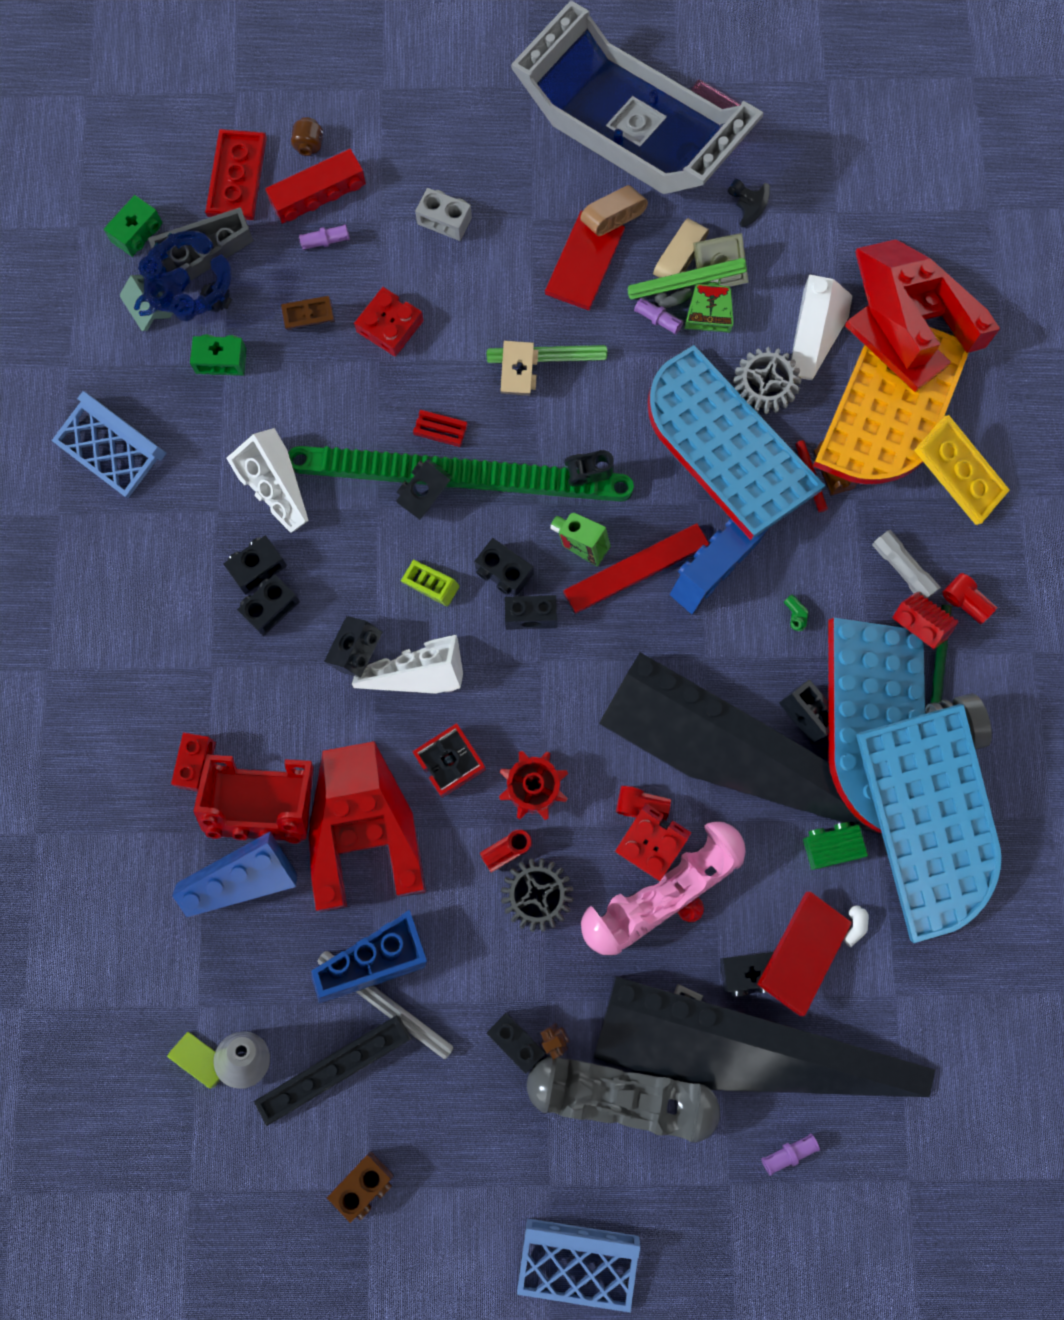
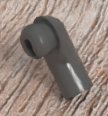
[655,287,692,309]

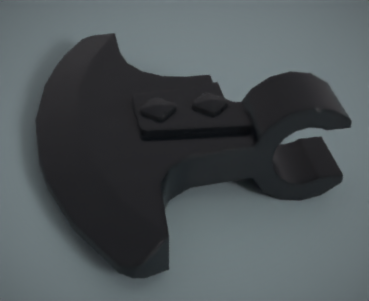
[727,179,770,227]

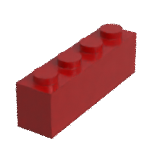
[265,148,366,224]

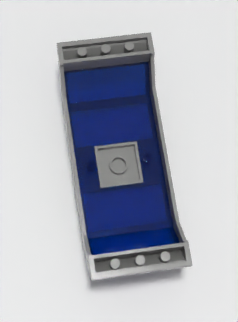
[511,1,763,194]

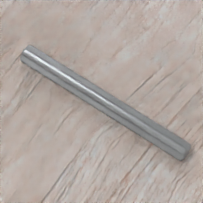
[317,951,453,1059]

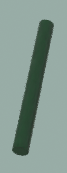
[931,605,952,703]

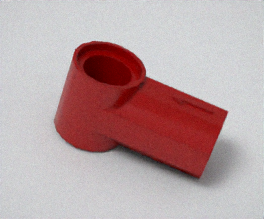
[942,573,998,625]
[615,786,671,821]
[480,830,532,873]

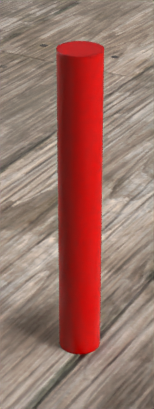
[795,440,828,513]

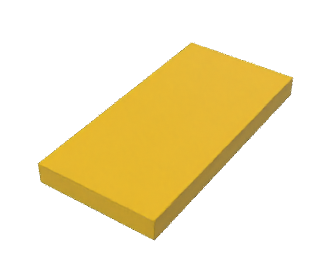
[914,415,1010,525]

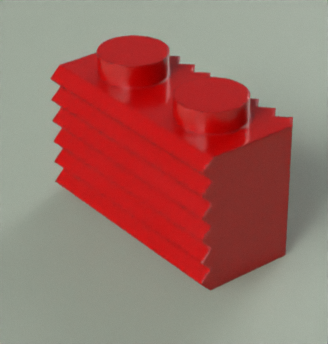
[892,592,958,649]

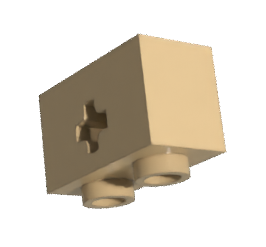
[501,341,538,396]

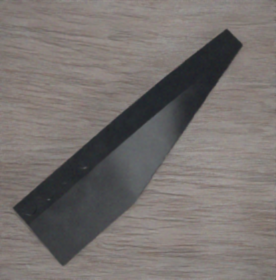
[599,652,882,835]
[593,977,935,1097]

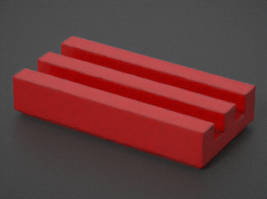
[413,410,468,447]

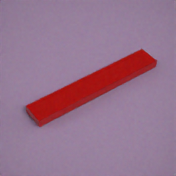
[563,523,709,614]

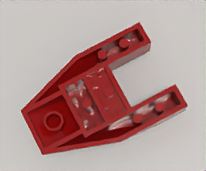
[855,239,1000,369]
[309,741,426,912]

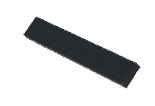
[254,1014,412,1126]

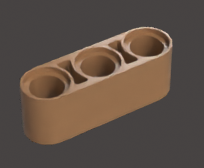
[581,185,648,236]

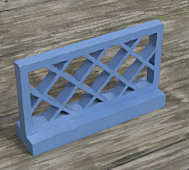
[51,391,167,498]
[517,1218,640,1313]

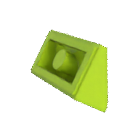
[167,1032,220,1089]

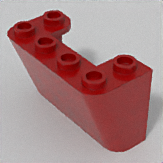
[193,755,313,844]

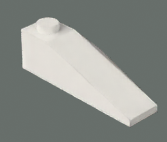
[791,275,852,380]
[227,428,309,533]
[352,635,463,693]

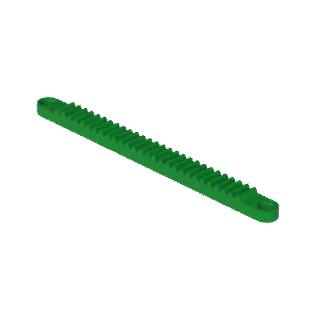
[288,446,634,502]

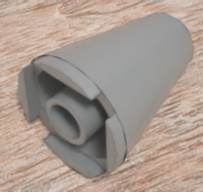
[214,1031,270,1089]

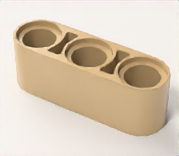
[653,218,709,278]

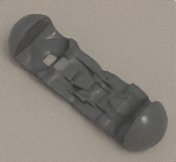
[527,1056,720,1143]

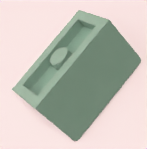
[120,275,174,331]

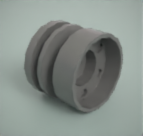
[925,693,992,750]

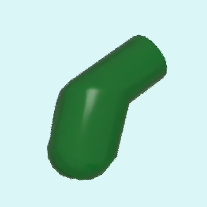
[783,594,808,631]

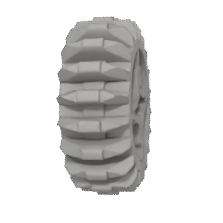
[733,346,801,414]

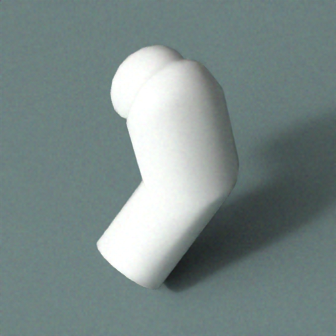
[843,905,869,947]

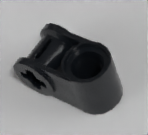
[564,450,614,487]

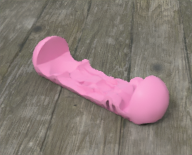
[581,822,746,955]

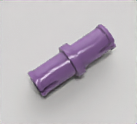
[299,224,350,251]
[634,298,684,335]
[761,1133,820,1176]

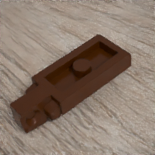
[541,1023,570,1059]

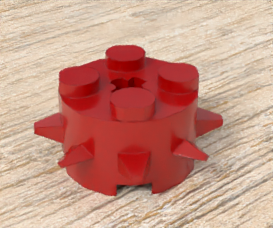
[499,751,568,820]

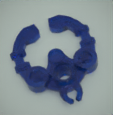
[134,231,232,321]

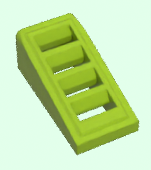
[401,559,459,607]

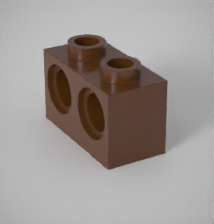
[327,1151,394,1223]

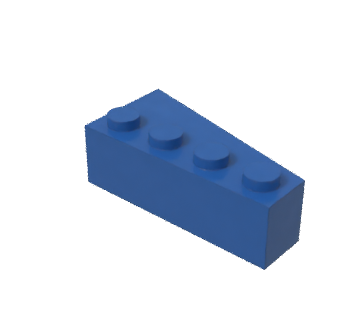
[669,518,768,614]
[172,832,298,917]
[311,909,427,1004]

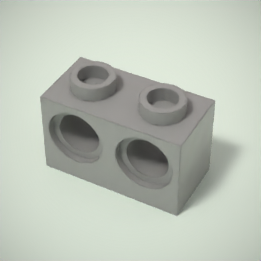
[415,188,472,241]

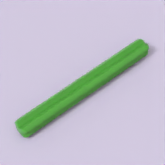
[628,258,747,300]
[487,345,607,363]

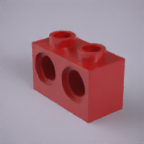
[171,732,216,792]

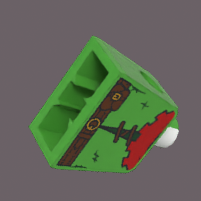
[684,279,733,333]
[551,513,611,567]

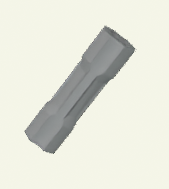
[872,530,941,598]

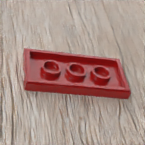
[205,129,267,220]
[545,211,625,311]
[845,305,951,392]
[757,891,852,1016]

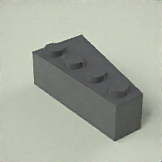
[148,207,253,293]

